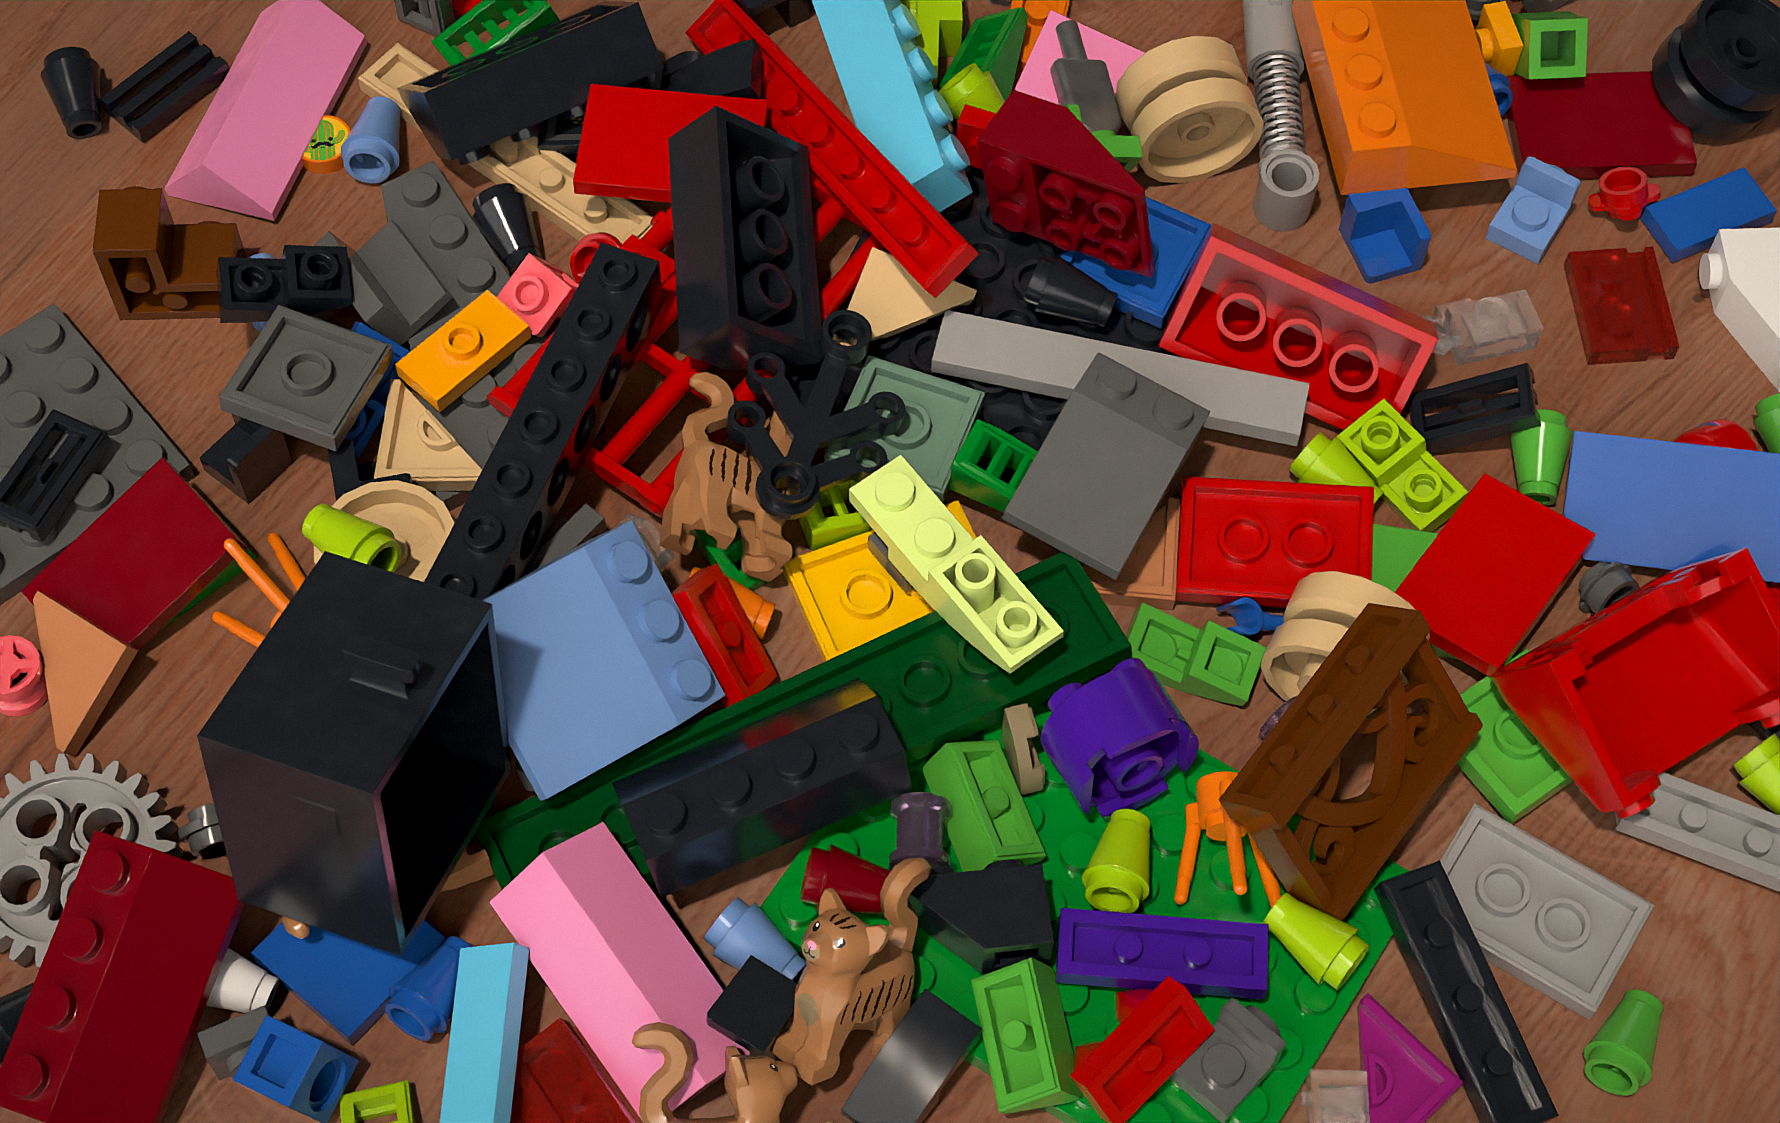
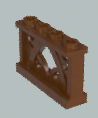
[1219,603,1483,921]

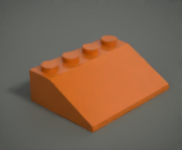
[1291,0,1517,195]

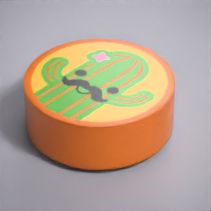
[302,115,350,174]

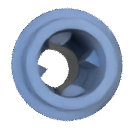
[341,96,401,183]
[704,897,807,981]

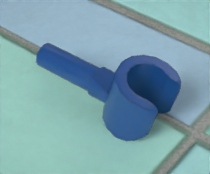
[1216,597,1284,637]

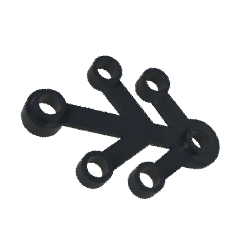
[726,310,905,520]

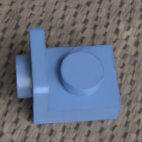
[1485,156,1581,264]

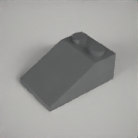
[1001,352,1210,580]

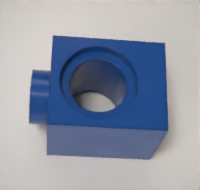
[232,1015,360,1123]

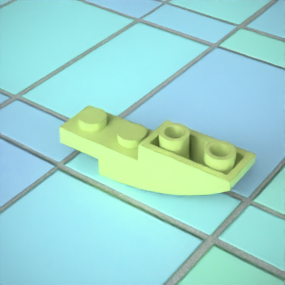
[849,455,1064,673]

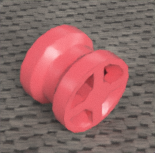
[0,635,48,717]

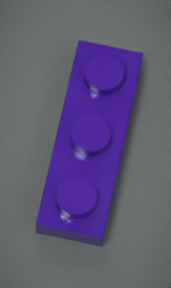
[1055,908,1268,999]

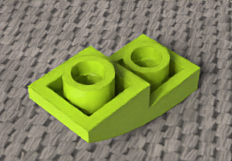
[1336,399,1469,532]

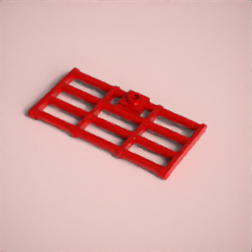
[487,170,891,518]

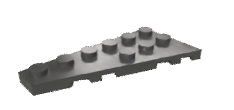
[381,161,606,511]

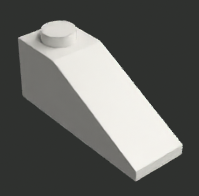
[1699,228,1780,393]

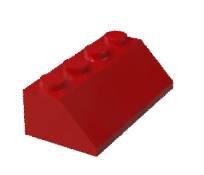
[1158,223,1439,431]

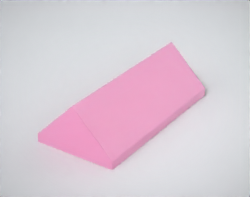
[164,0,367,221]
[489,822,750,1120]

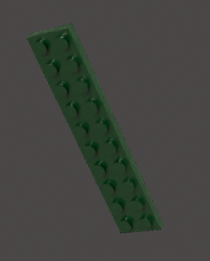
[476,552,1132,890]

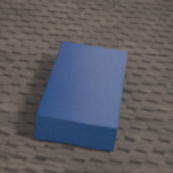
[1641,167,1777,263]

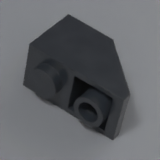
[907,859,1054,974]

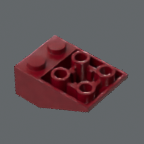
[977,90,1155,277]

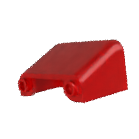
[1491,548,1780,818]

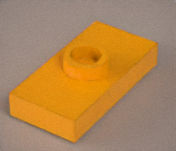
[395,290,531,413]

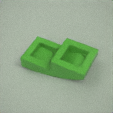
[1125,602,1267,706]

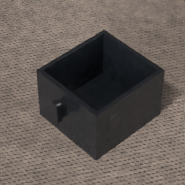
[197,551,512,957]

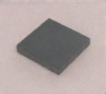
[219,305,393,452]

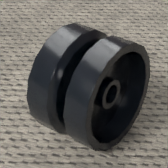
[1652,0,1780,140]

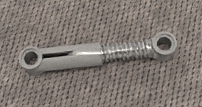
[1242,0,1320,232]

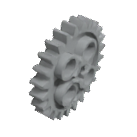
[0,753,183,969]

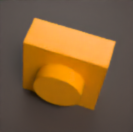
[1475,1,1524,76]

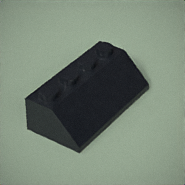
[397,1,664,165]
[668,106,824,371]
[612,678,912,898]

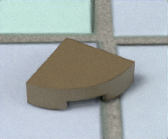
[1001,703,1045,795]

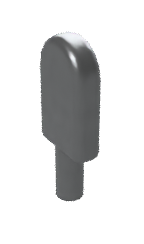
[1050,20,1122,135]

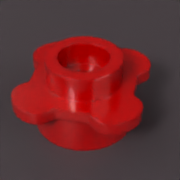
[1588,167,1661,221]

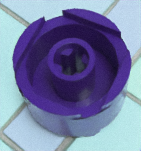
[1041,658,1199,817]

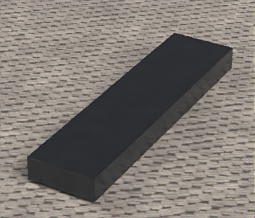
[1373,860,1559,1123]

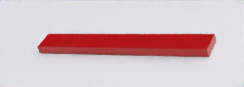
[685,0,979,299]

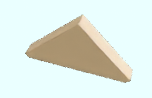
[837,247,977,346]
[374,379,483,491]

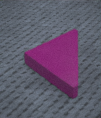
[1357,993,1464,1123]

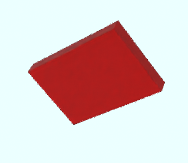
[573,84,768,203]
[1394,473,1596,677]
[1176,476,1374,607]

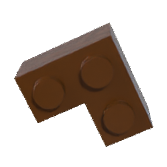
[93,186,247,320]

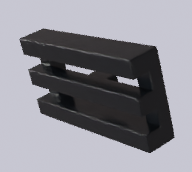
[100,31,230,143]
[1409,363,1541,454]
[0,409,112,543]

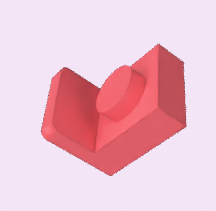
[497,253,579,337]

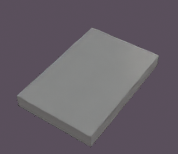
[1440,803,1654,1021]

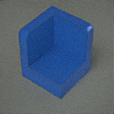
[1339,188,1431,284]

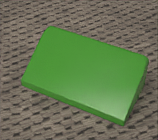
[923,740,1046,872]
[971,957,1082,1114]

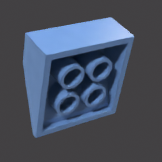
[482,520,725,801]

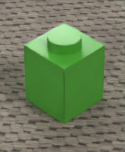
[1511,11,1588,79]

